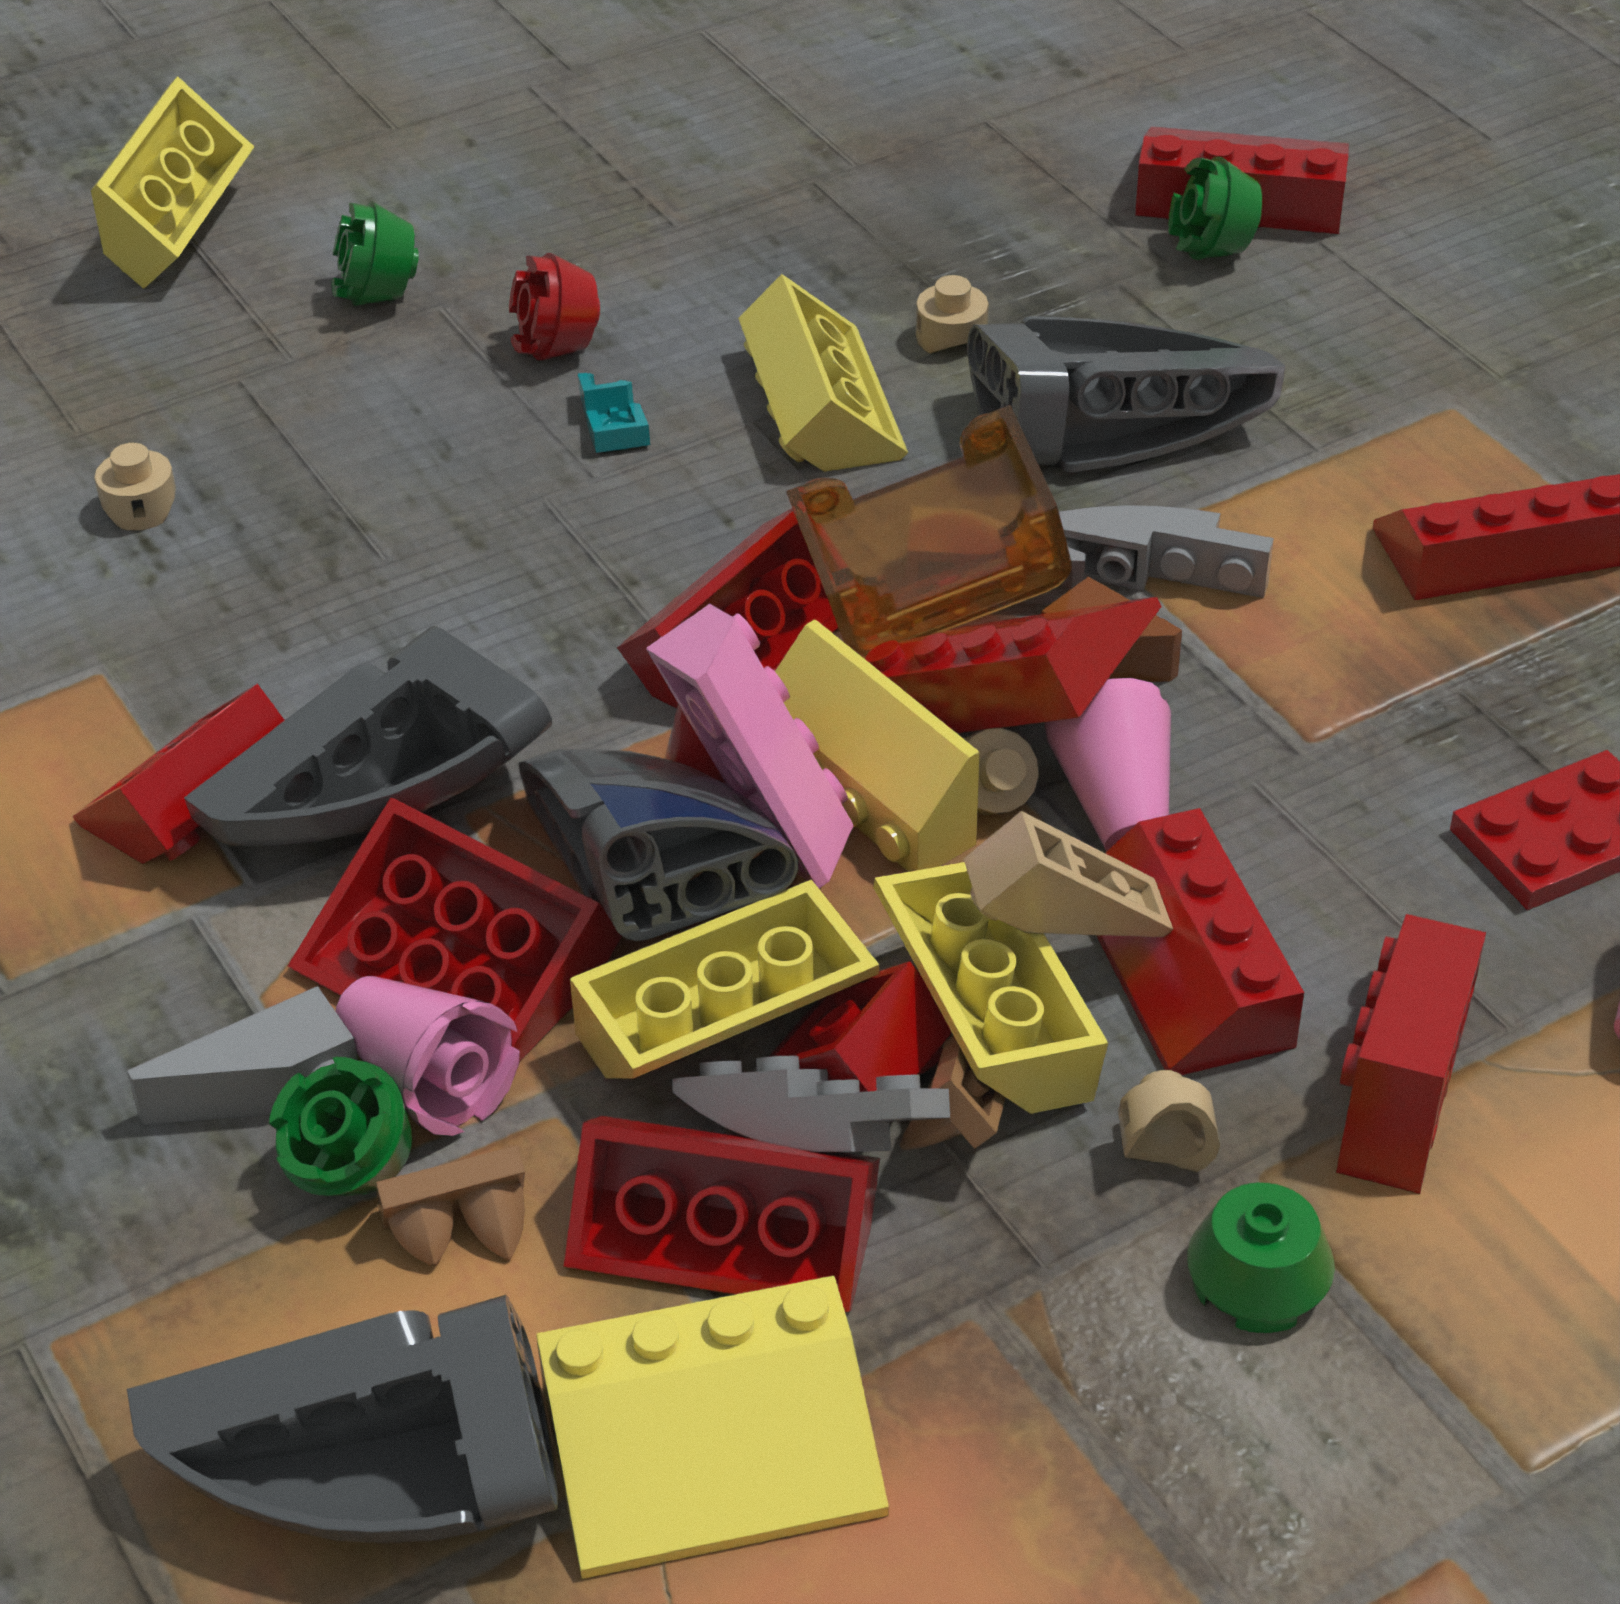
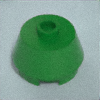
[1168,156,1262,260]
[331,201,419,306]
[269,1057,412,1196]
[1187,1182,1335,1333]

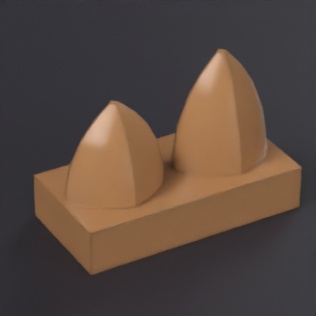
[900,1036,1006,1150]
[376,1145,525,1265]

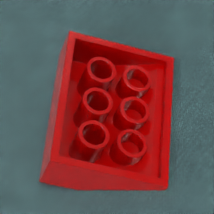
[1135,126,1349,234]
[865,596,1162,733]
[287,797,622,1062]

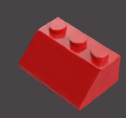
[72,683,285,864]

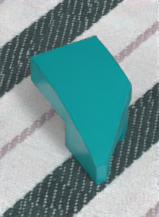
[577,373,651,453]

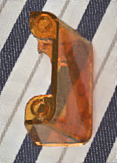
[786,405,1072,658]

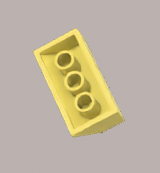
[91,76,254,289]
[738,274,908,472]
[775,620,980,872]
[873,862,1108,1114]
[570,879,879,1079]

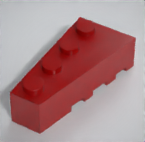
[1336,914,1487,1194]

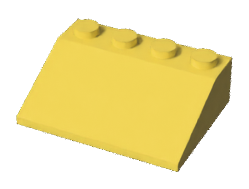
[536,1276,889,1579]

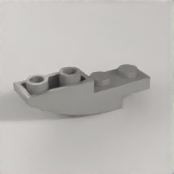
[1032,505,1274,598]
[672,1056,950,1152]

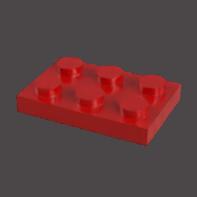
[1450,750,1620,911]

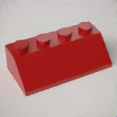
[1372,474,1620,601]
[617,503,870,709]
[1096,808,1304,1075]
[563,1116,880,1312]

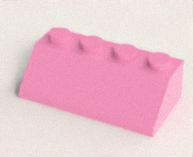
[646,604,854,889]

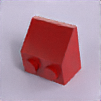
[769,961,952,1092]

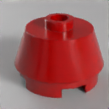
[509,253,600,361]

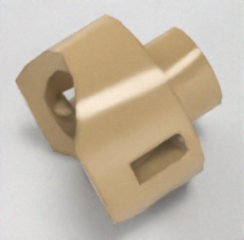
[916,275,989,354]
[94,443,176,530]
[964,728,1039,815]
[1118,1070,1220,1172]

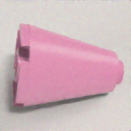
[1044,678,1171,852]
[335,976,520,1136]

